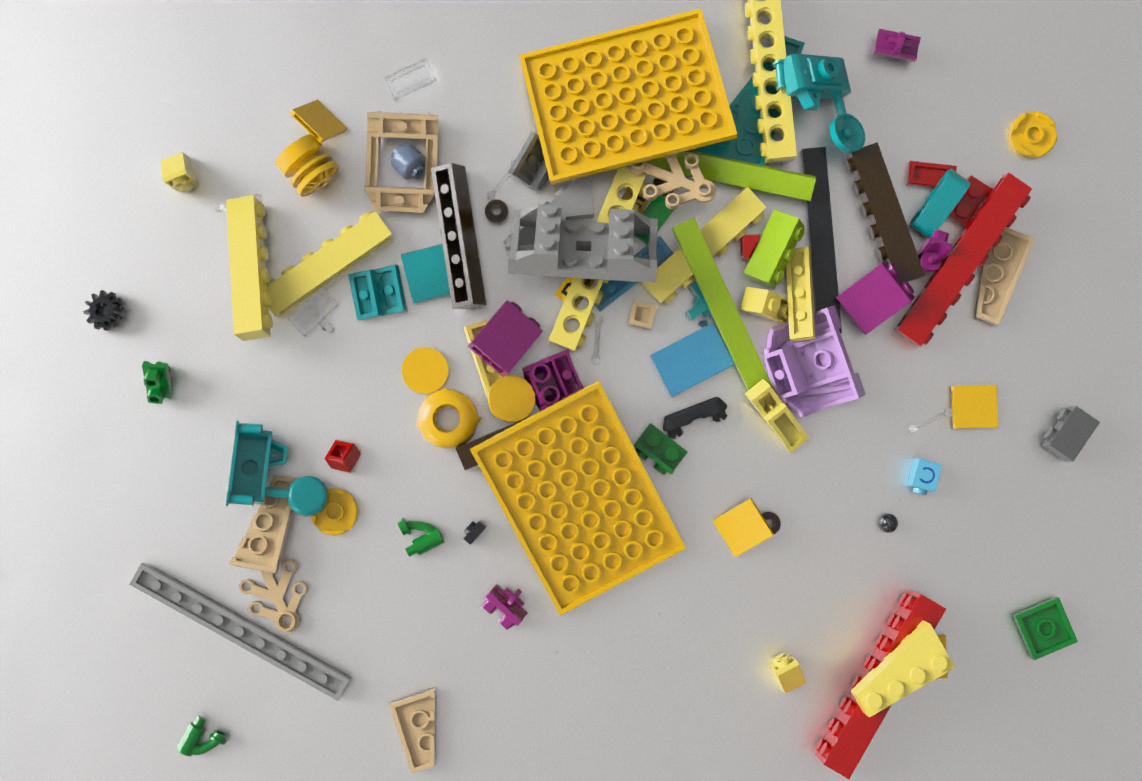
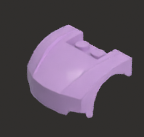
[764,305,866,417]

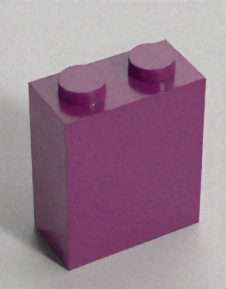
[836,260,915,335]
[467,300,543,377]

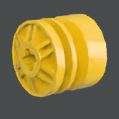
[275,134,340,197]

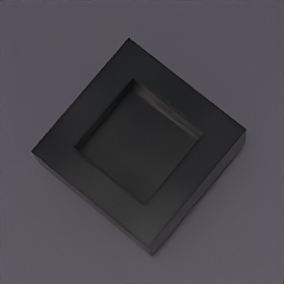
[463,520,487,545]

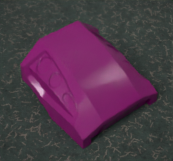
[522,349,584,411]

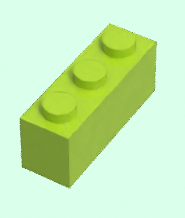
[744,209,805,290]

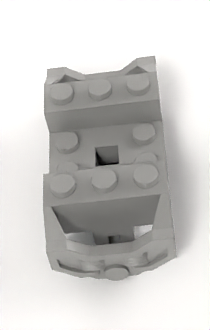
[508,204,658,283]

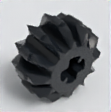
[83,290,126,331]

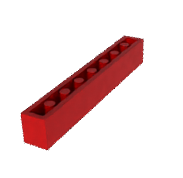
[893,172,1032,346]

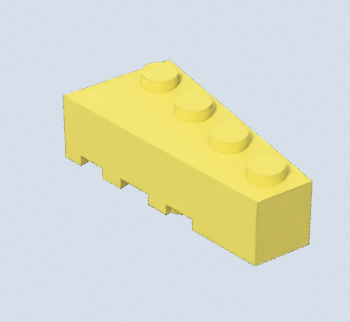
[851,621,956,717]

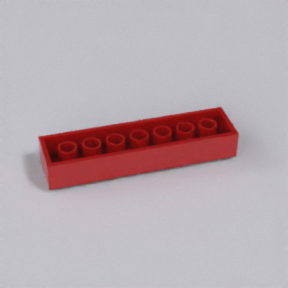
[815,590,946,779]

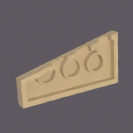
[975,227,1035,326]

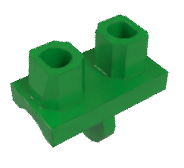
[142,361,173,404]

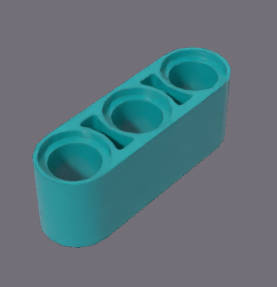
[909,169,971,239]

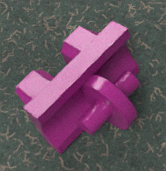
[874,29,921,62]
[917,229,953,272]
[482,584,528,630]

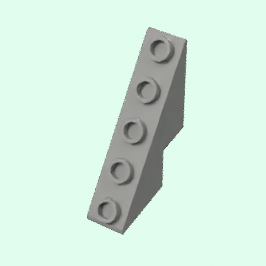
[503,175,594,251]

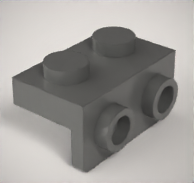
[508,132,548,190]

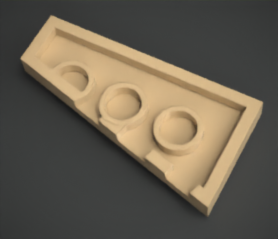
[229,475,296,574]

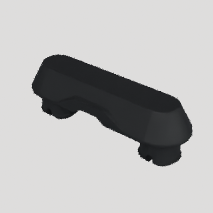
[663,397,727,439]

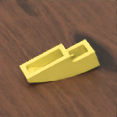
[745,379,809,453]

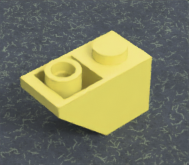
[161,152,199,192]
[740,287,789,324]
[769,653,806,694]

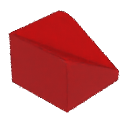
[740,234,761,262]
[324,440,361,473]

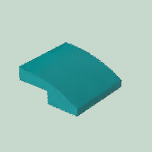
[401,244,450,303]
[348,264,407,321]

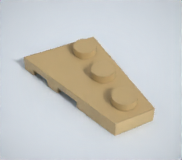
[389,688,435,774]

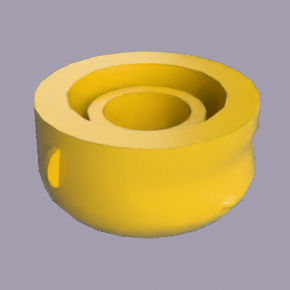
[416,388,482,449]

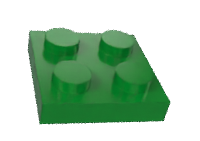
[1013,597,1078,660]

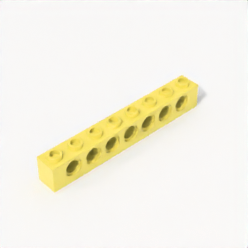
[745,0,797,164]
[548,167,648,353]

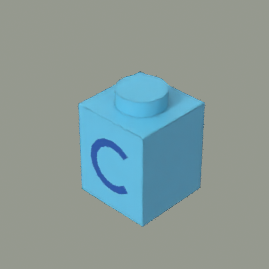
[906,458,942,495]

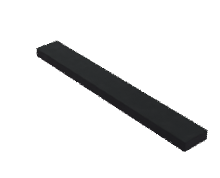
[801,147,842,334]

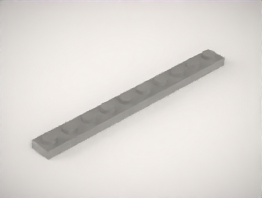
[129,563,351,701]

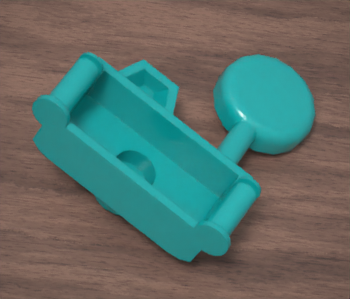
[773,54,866,153]
[226,421,328,517]

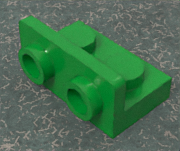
[633,423,688,475]

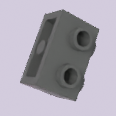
[1042,406,1100,462]

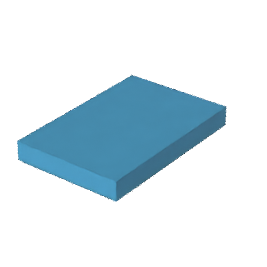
[650,323,735,397]

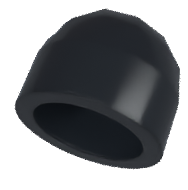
[878,513,898,533]

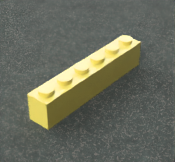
[641,187,767,305]
[226,195,273,341]
[267,211,395,318]

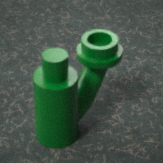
[398,518,445,557]
[177,715,227,756]

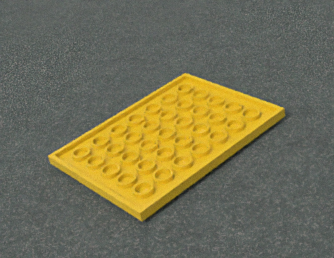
[519,8,737,185]
[470,381,687,616]

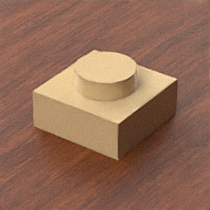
[628,301,657,330]

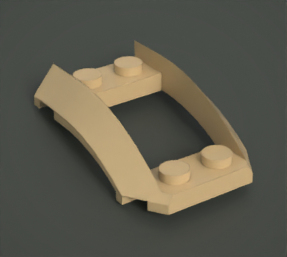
[364,111,438,213]

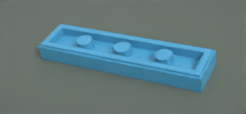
[594,236,673,312]

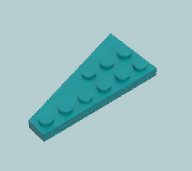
[696,36,805,166]

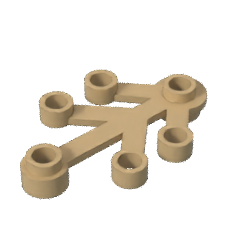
[629,153,716,210]
[239,559,308,633]

